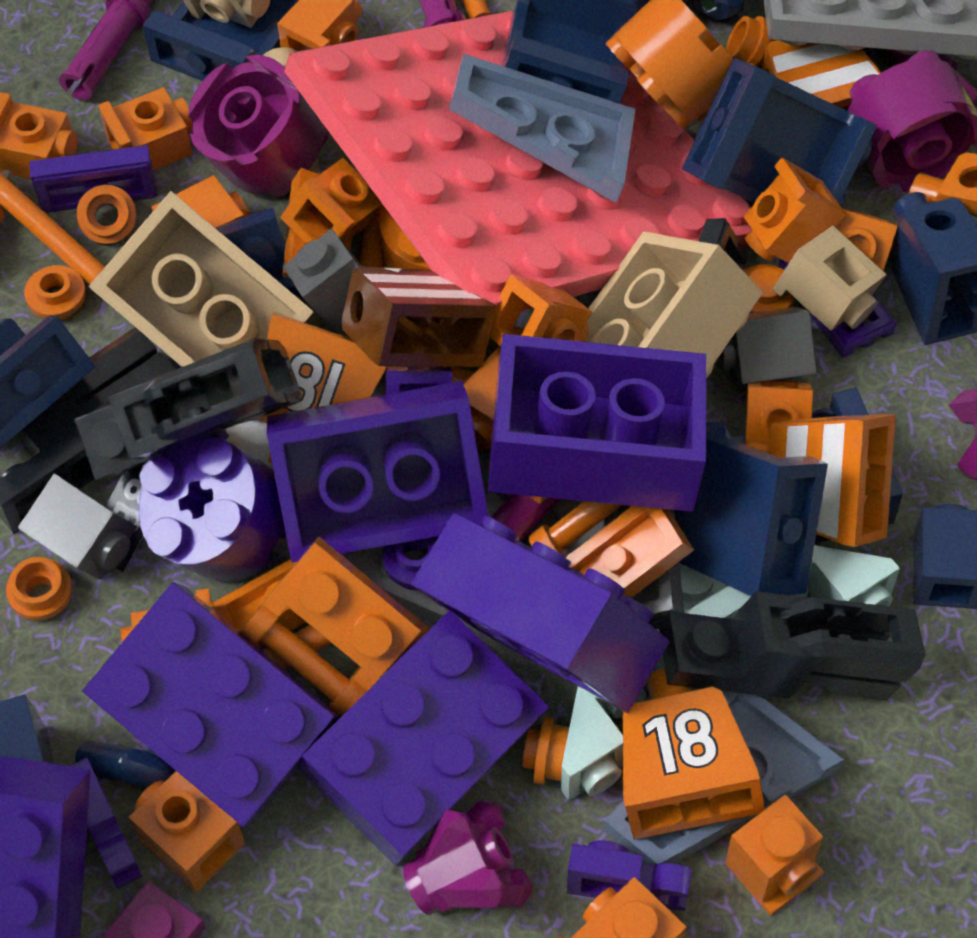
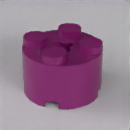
[848,50,977,192]
[188,55,329,197]

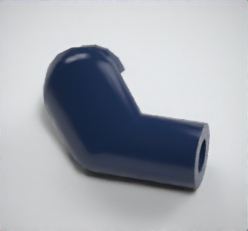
[75,740,176,790]

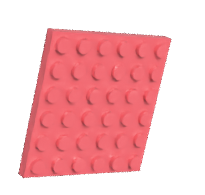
[284,11,752,312]

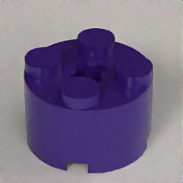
[138,436,286,582]

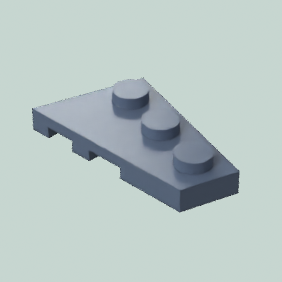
[449,54,635,203]
[604,691,844,865]

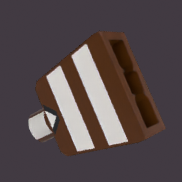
[342,267,497,367]

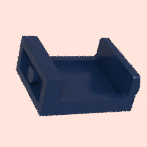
[143,0,299,81]
[501,0,638,104]
[682,58,876,208]
[0,316,96,448]
[674,422,828,596]

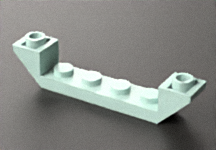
[561,545,900,801]

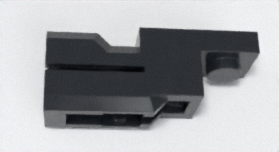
[0,327,176,534]
[75,338,301,480]
[658,591,925,701]

